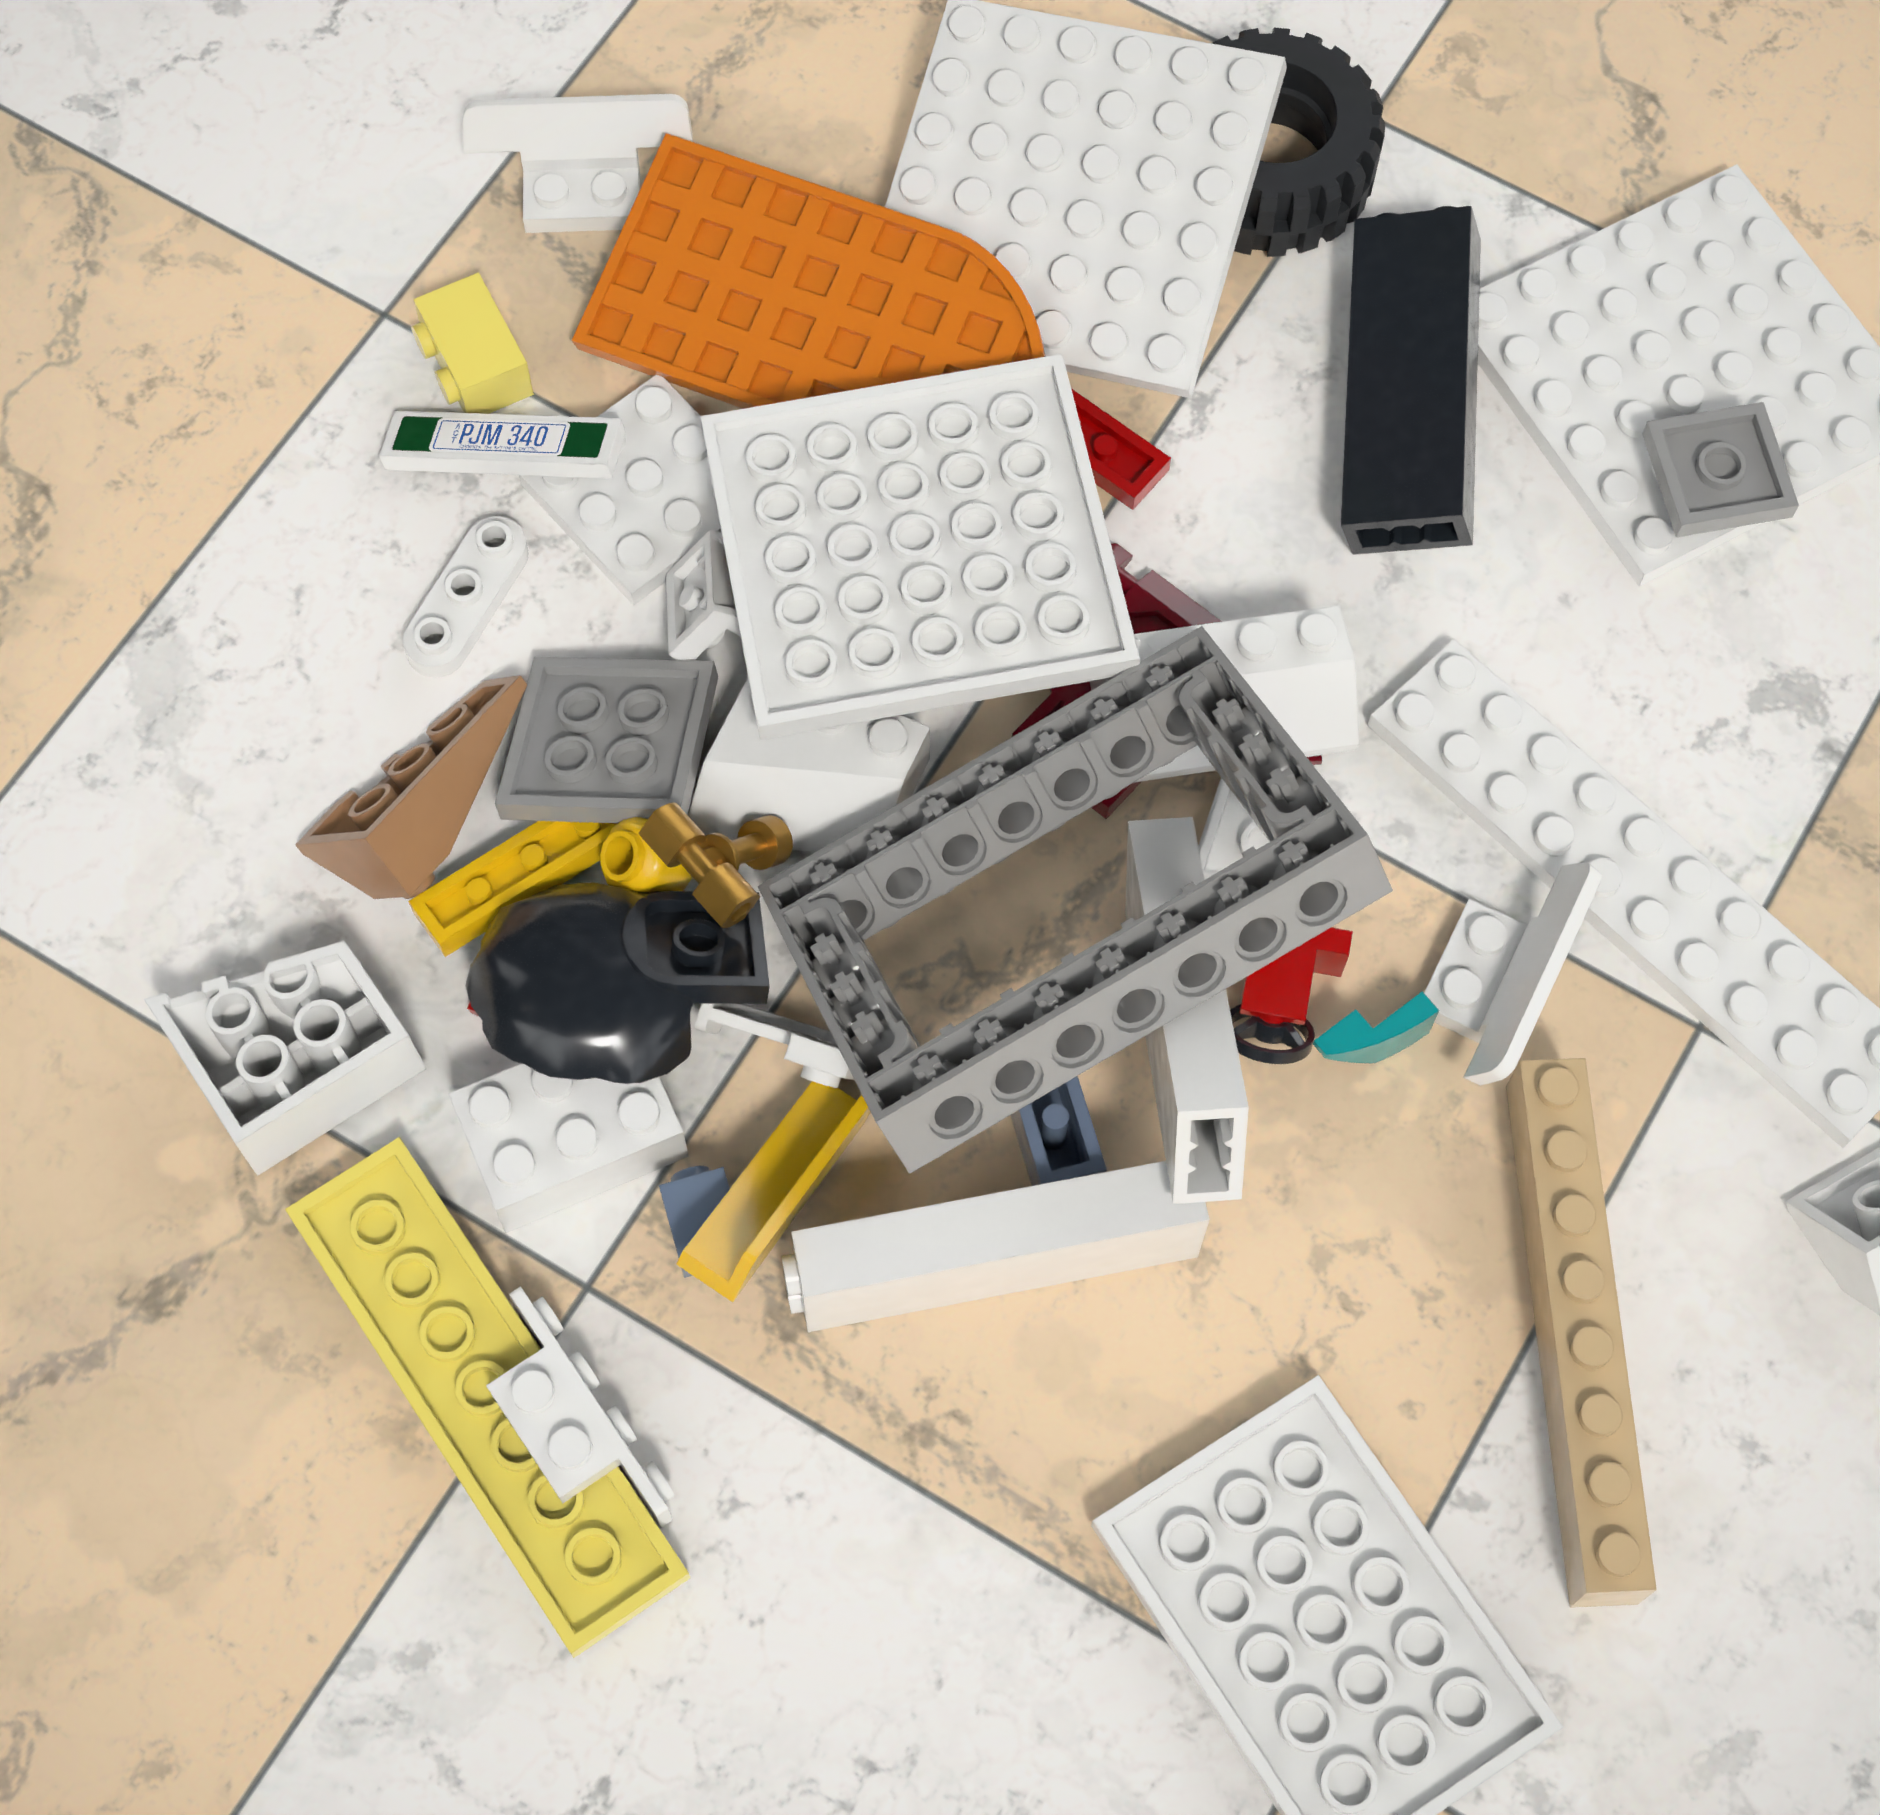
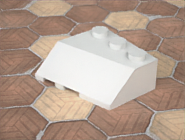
[688,678,930,856]
[144,941,427,1176]

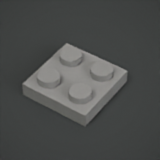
[1642,402,1799,537]

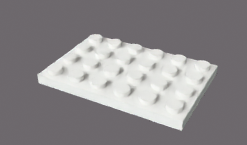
[1091,1375,1564,1815]

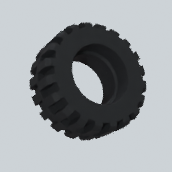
[1212,27,1385,257]

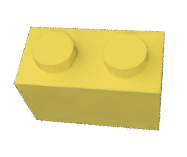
[411,272,534,414]

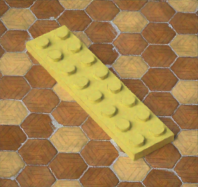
[285,1137,691,1658]

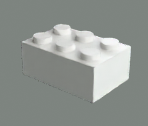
[448,1063,689,1233]

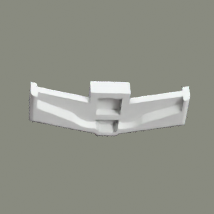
[695,1004,854,1088]

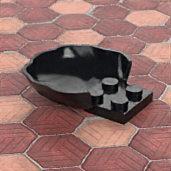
[465,882,770,1084]

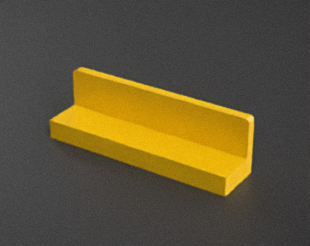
[676,1081,870,1302]

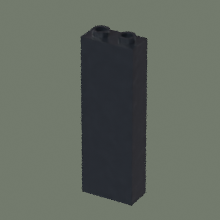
[1341,206,1481,555]

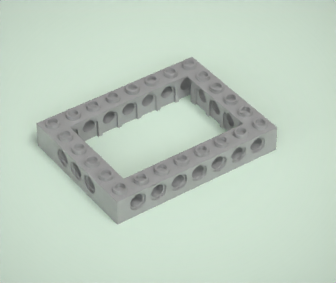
[757,626,1393,1174]

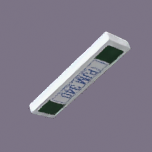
[379,411,626,479]

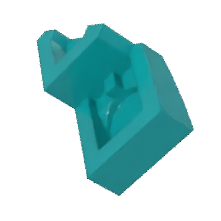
[1313,991,1440,1064]

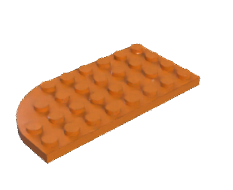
[572,133,1046,409]

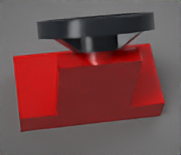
[1230,927,1353,1064]

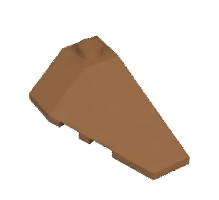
[295,675,527,899]

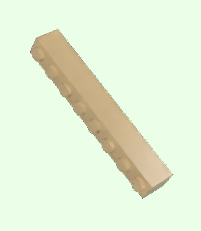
[1506,1058,1657,1608]

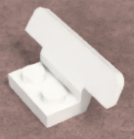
[463,94,693,233]
[666,530,741,660]
[1424,862,1602,1086]

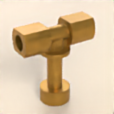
[638,802,793,928]

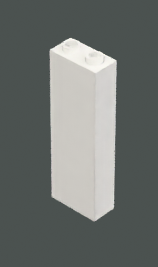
[1125,817,1249,1204]
[781,1161,1210,1332]

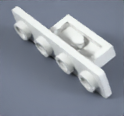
[486,1286,675,1528]

